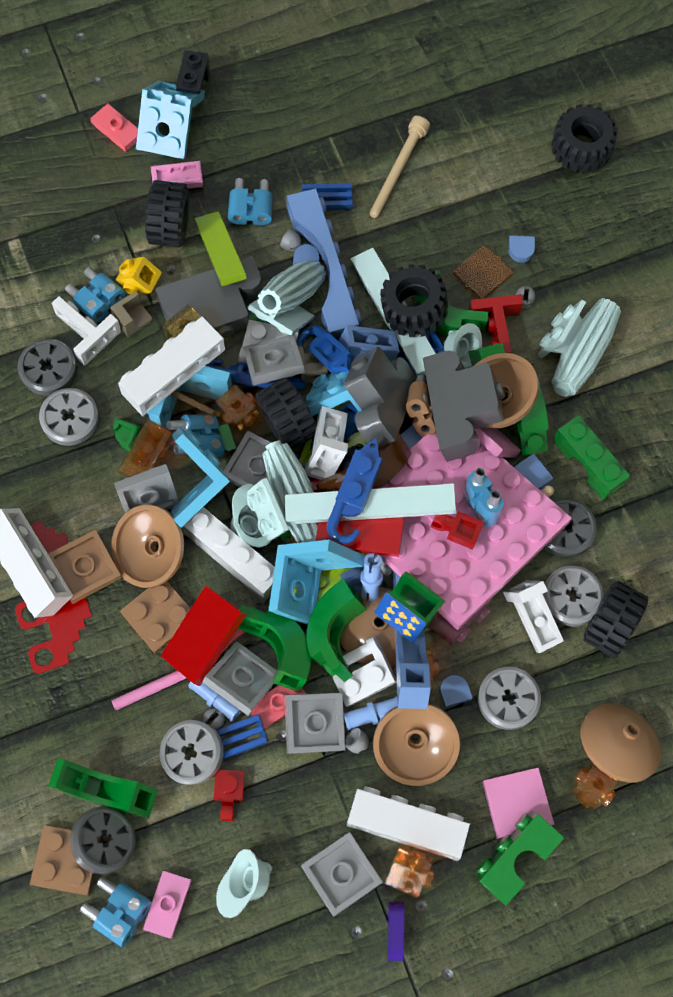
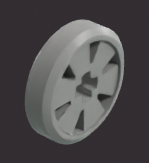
[39,388,99,446]
[543,565,604,627]
[478,667,541,730]
[160,720,224,785]

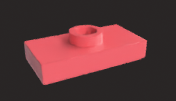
[90,104,138,152]
[250,685,306,730]

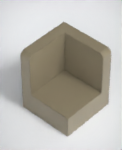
[110,291,152,337]
[298,346,328,384]

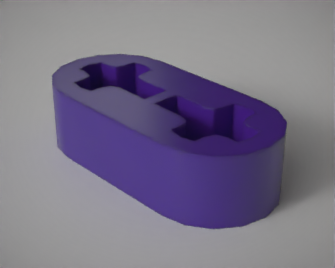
[387,902,404,961]

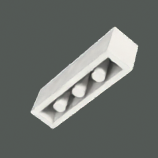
[118,317,225,416]
[182,507,275,602]
[0,508,73,618]
[347,787,470,861]

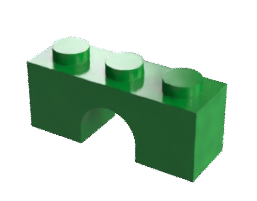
[553,415,630,501]
[475,811,564,906]

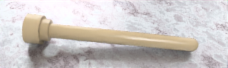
[370,116,430,218]

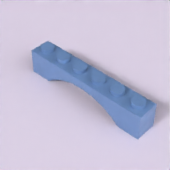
[287,189,362,340]
[393,571,431,709]

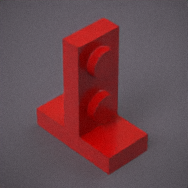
[468,294,523,353]

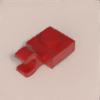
[430,511,484,550]
[213,770,245,822]

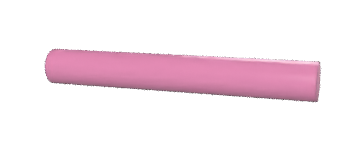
[111,670,186,711]

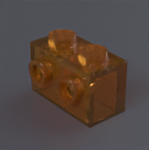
[116,419,172,477]

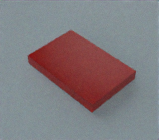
[315,517,404,557]
[161,585,246,686]

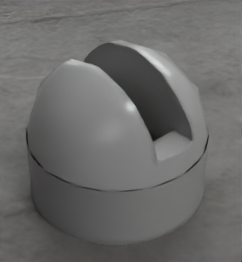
[280,229,301,252]
[515,286,536,309]
[202,708,225,730]
[345,728,369,754]

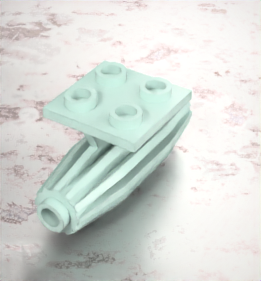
[248,260,326,336]
[537,298,621,397]
[247,440,318,543]

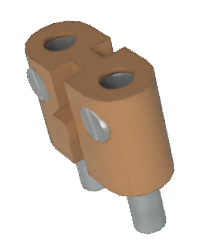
[406,375,436,437]

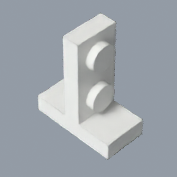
[52,297,121,366]
[305,406,348,480]
[503,580,564,653]

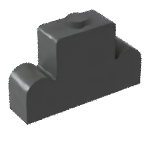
[155,256,261,338]
[344,347,417,448]
[423,351,505,462]

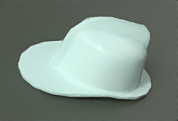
[444,323,482,369]
[230,484,271,548]
[216,849,272,918]

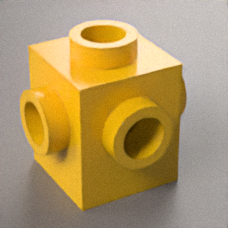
[116,257,162,295]

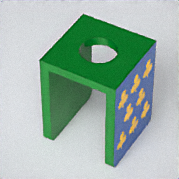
[374,571,445,643]

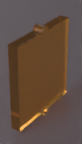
[453,245,513,299]
[171,390,224,417]

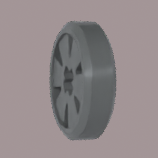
[18,339,77,395]
[544,498,597,558]
[70,806,136,874]

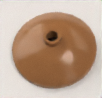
[474,353,539,428]
[111,505,184,588]
[340,587,396,667]
[373,703,460,786]
[580,703,662,783]

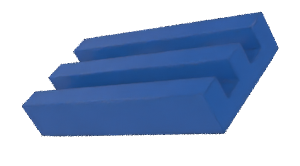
[302,183,353,210]
[216,715,269,760]

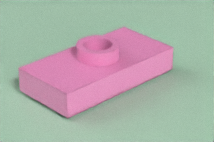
[151,161,203,189]
[143,871,192,939]

